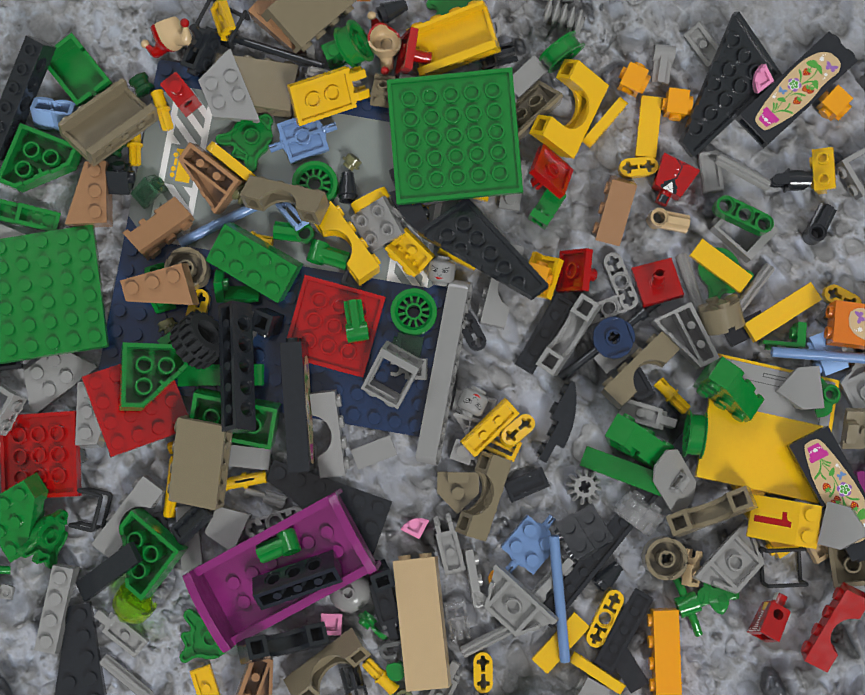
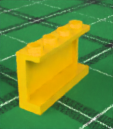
[406,0,501,76]

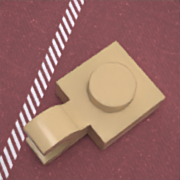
[681,548,703,587]

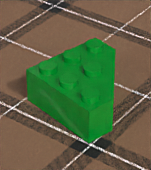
[0,123,82,193]
[119,342,188,411]
[693,356,765,422]
[605,413,674,470]
[0,473,48,563]
[119,507,189,601]

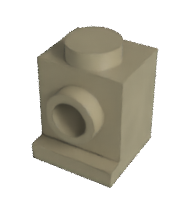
[370,73,396,108]

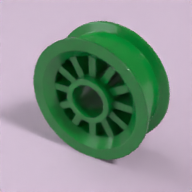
[333,19,374,67]
[539,31,585,73]
[292,161,339,202]
[391,288,437,336]
[682,410,708,459]

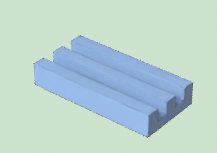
[275,202,309,231]

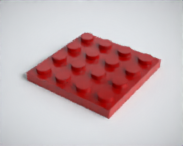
[287,275,386,378]
[81,364,188,458]
[0,411,82,498]

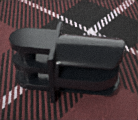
[478,41,518,70]
[770,168,813,193]
[339,665,368,695]

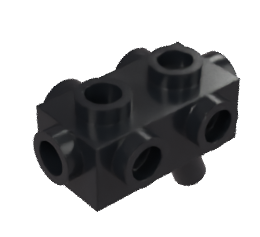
[180,24,221,77]

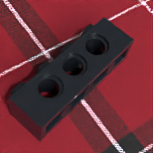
[252,550,343,610]

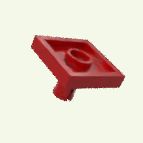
[394,27,432,78]
[529,144,574,199]
[555,248,597,293]
[631,257,684,308]

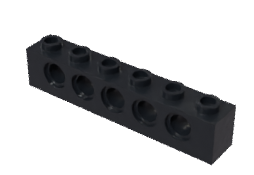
[0,35,57,161]
[218,301,256,434]

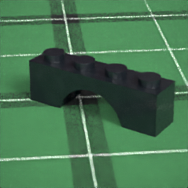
[236,622,329,665]

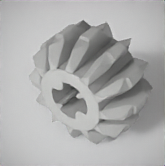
[566,469,602,505]

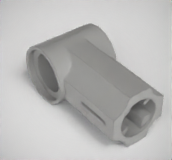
[650,44,676,87]

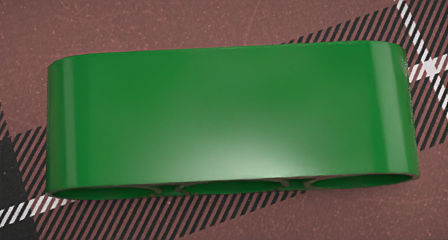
[712,195,774,236]

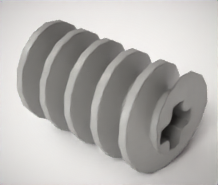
[542,0,588,36]

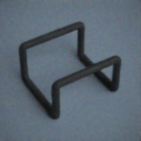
[195,0,250,50]
[68,487,113,532]
[759,546,809,588]

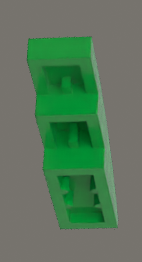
[0,199,61,231]
[178,364,264,387]
[579,446,661,496]

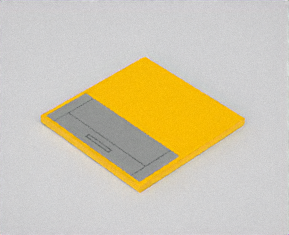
[695,353,840,504]

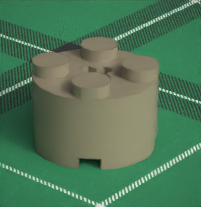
[164,247,211,290]
[697,294,745,336]
[641,536,688,580]

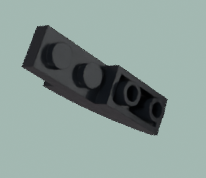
[389,168,433,245]
[536,381,577,463]

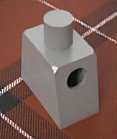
[205,506,253,550]

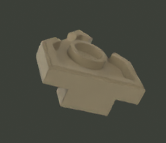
[840,408,865,449]
[437,471,479,514]

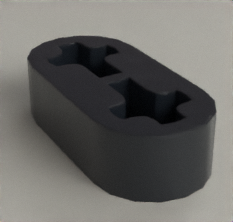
[462,314,486,351]

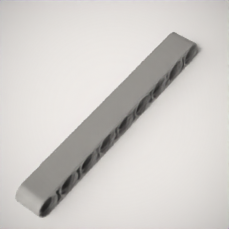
[416,280,473,466]

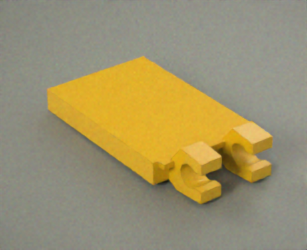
[287,66,371,126]

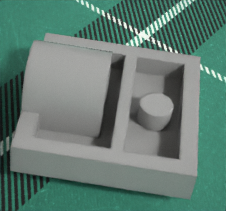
[350,196,405,253]

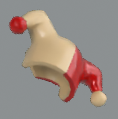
[367,11,402,75]
[141,16,192,58]

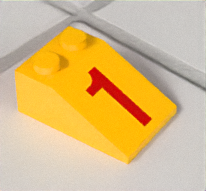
[746,494,823,549]

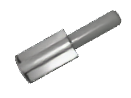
[244,488,287,508]

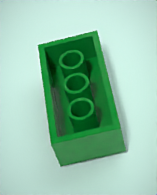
[206,222,303,303]
[190,387,282,450]

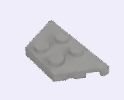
[198,49,260,123]
[839,350,865,408]
[23,353,99,414]
[693,519,764,594]
[484,562,559,637]

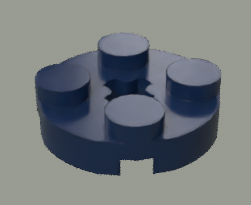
[592,317,635,359]

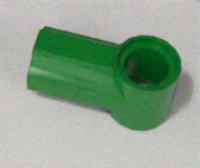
[273,221,315,245]
[306,239,351,270]
[344,299,369,343]
[255,528,301,564]

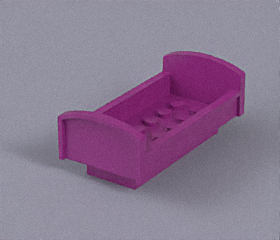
[182,488,382,653]

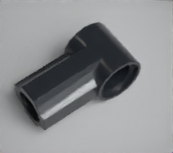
[802,203,837,245]

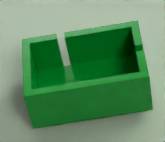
[48,32,112,107]

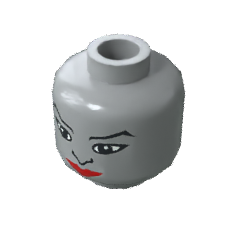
[427,256,456,286]
[457,386,488,419]

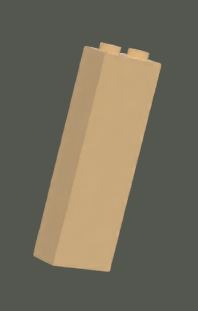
[393,552,452,692]

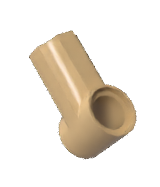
[646,208,690,234]

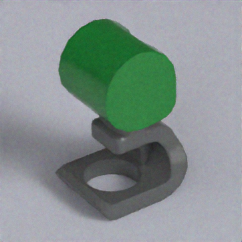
[379,638,404,681]

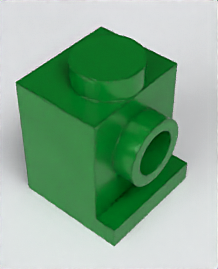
[321,40,348,70]

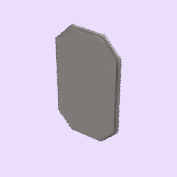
[653,449,696,514]

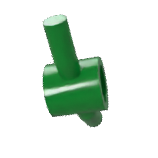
[673,577,703,637]

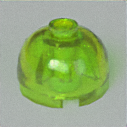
[112,582,157,625]

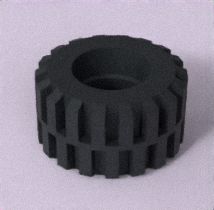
[170,311,220,369]

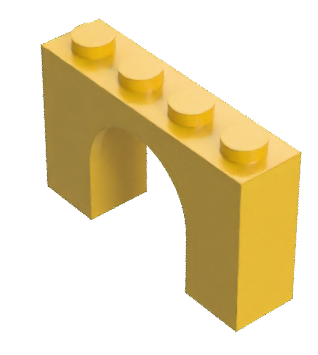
[529,59,609,159]

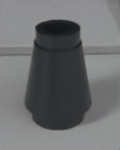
[376,0,408,23]
[337,171,358,204]
[593,561,623,593]

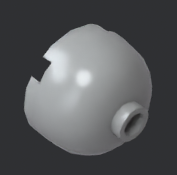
[329,576,371,613]

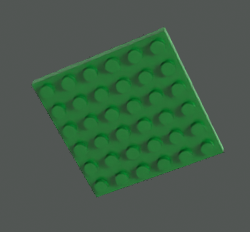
[387,67,523,205]
[0,225,109,364]

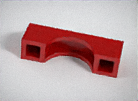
[801,582,865,673]

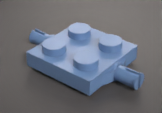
[269,118,338,164]
[500,514,556,575]

